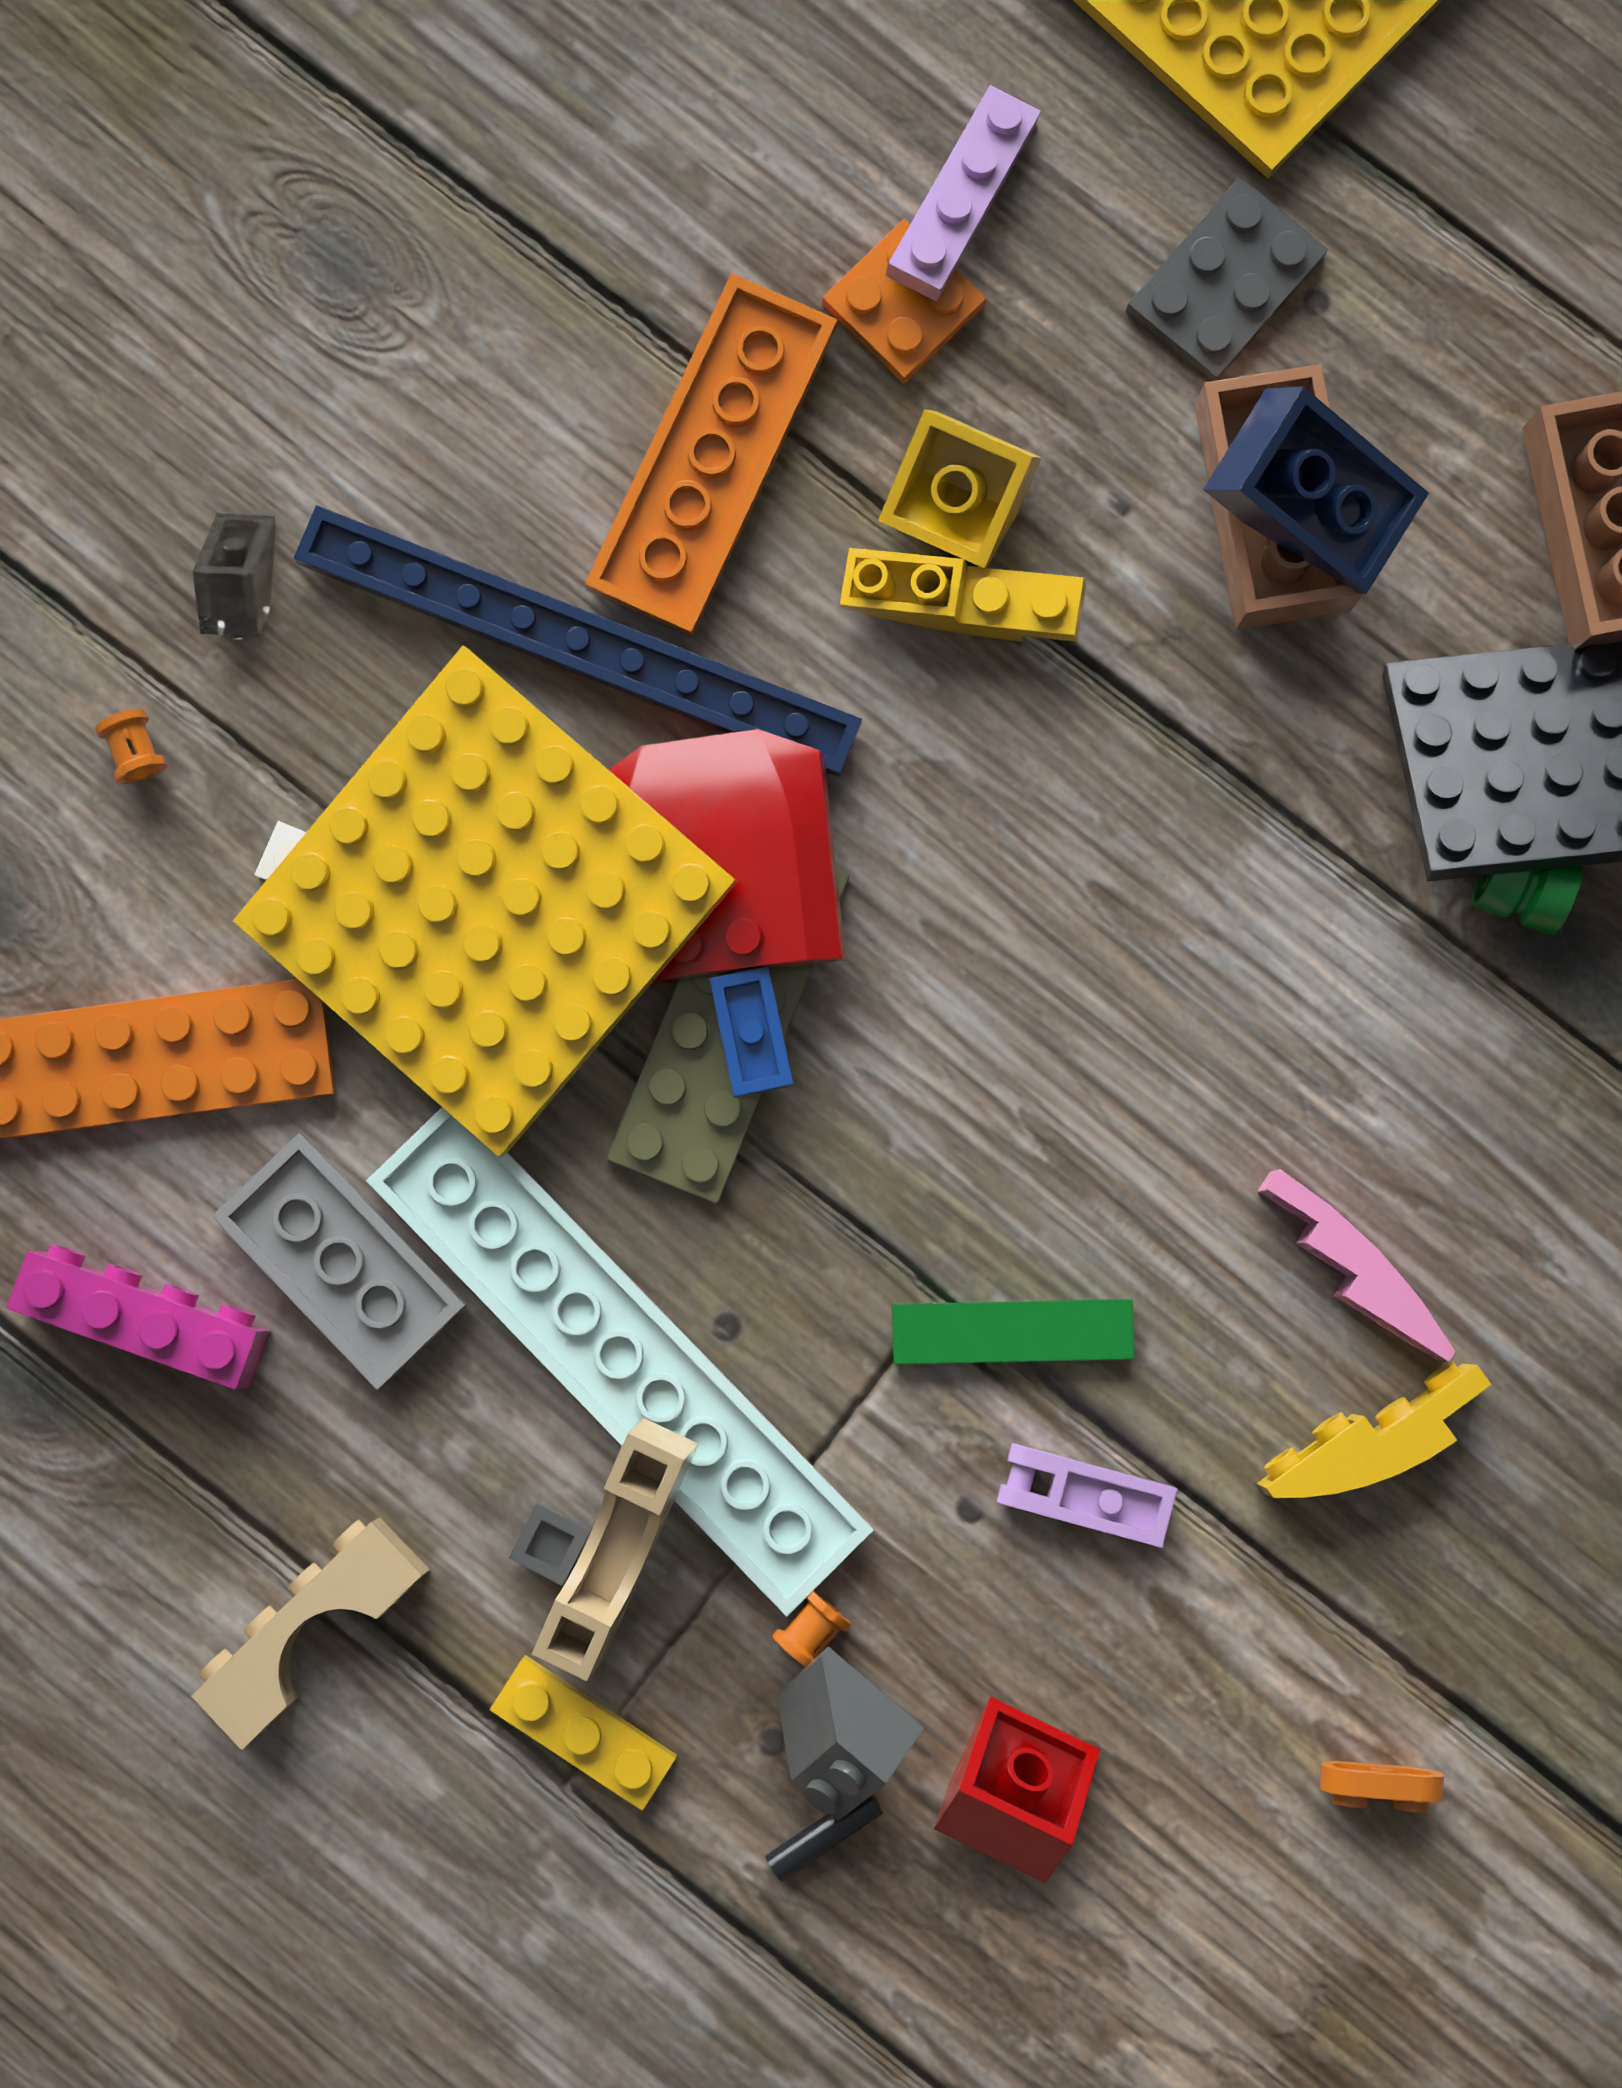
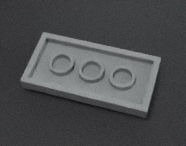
[211,1133,467,1390]

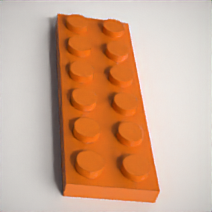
[585,273,838,637]
[0,979,337,1141]

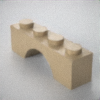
[531,1418,699,1681]
[191,1517,430,1750]

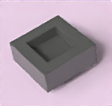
[509,1502,592,1586]

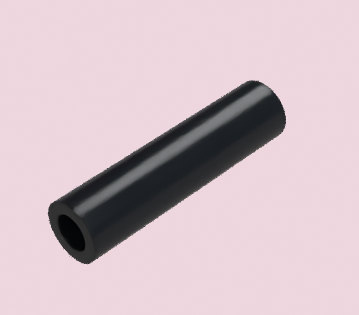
[765,1795,884,1882]

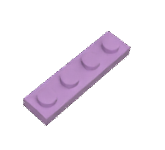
[885,85,1041,302]

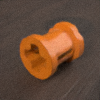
[95,709,167,785]
[772,1590,852,1667]

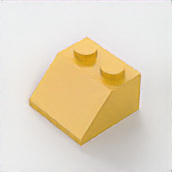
[878,409,1042,568]

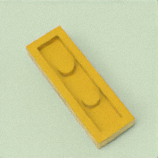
[489,1655,677,1811]

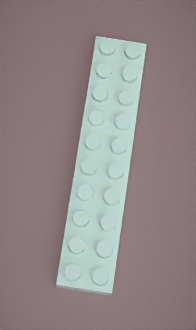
[366,1107,873,1617]

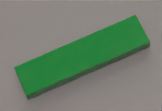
[892,1299,1134,1364]

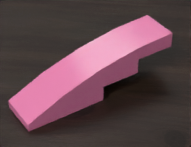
[1257,1169,1456,1362]

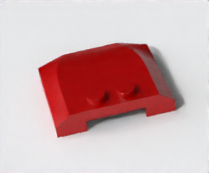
[608,729,846,985]

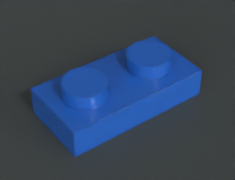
[709,966,793,1098]

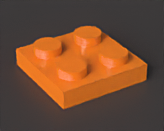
[822,218,986,385]

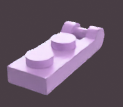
[996,1443,1177,1548]

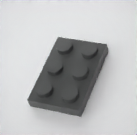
[1125,176,1328,382]

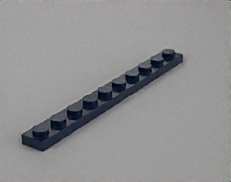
[294,505,862,777]

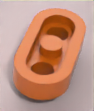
[1319,1761,1444,1813]

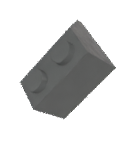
[777,1647,924,1821]

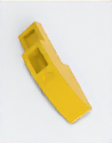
[840,548,1087,642]
[1257,1361,1492,1498]

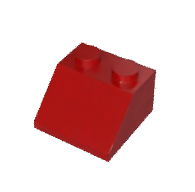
[934,1696,1100,1883]

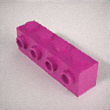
[6,1244,271,1390]

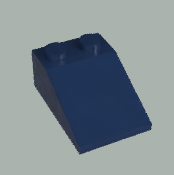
[1203,387,1429,594]

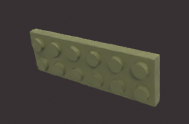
[606,868,850,1204]

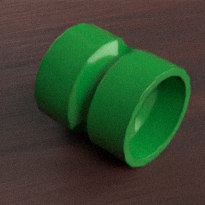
[1472,866,1583,937]

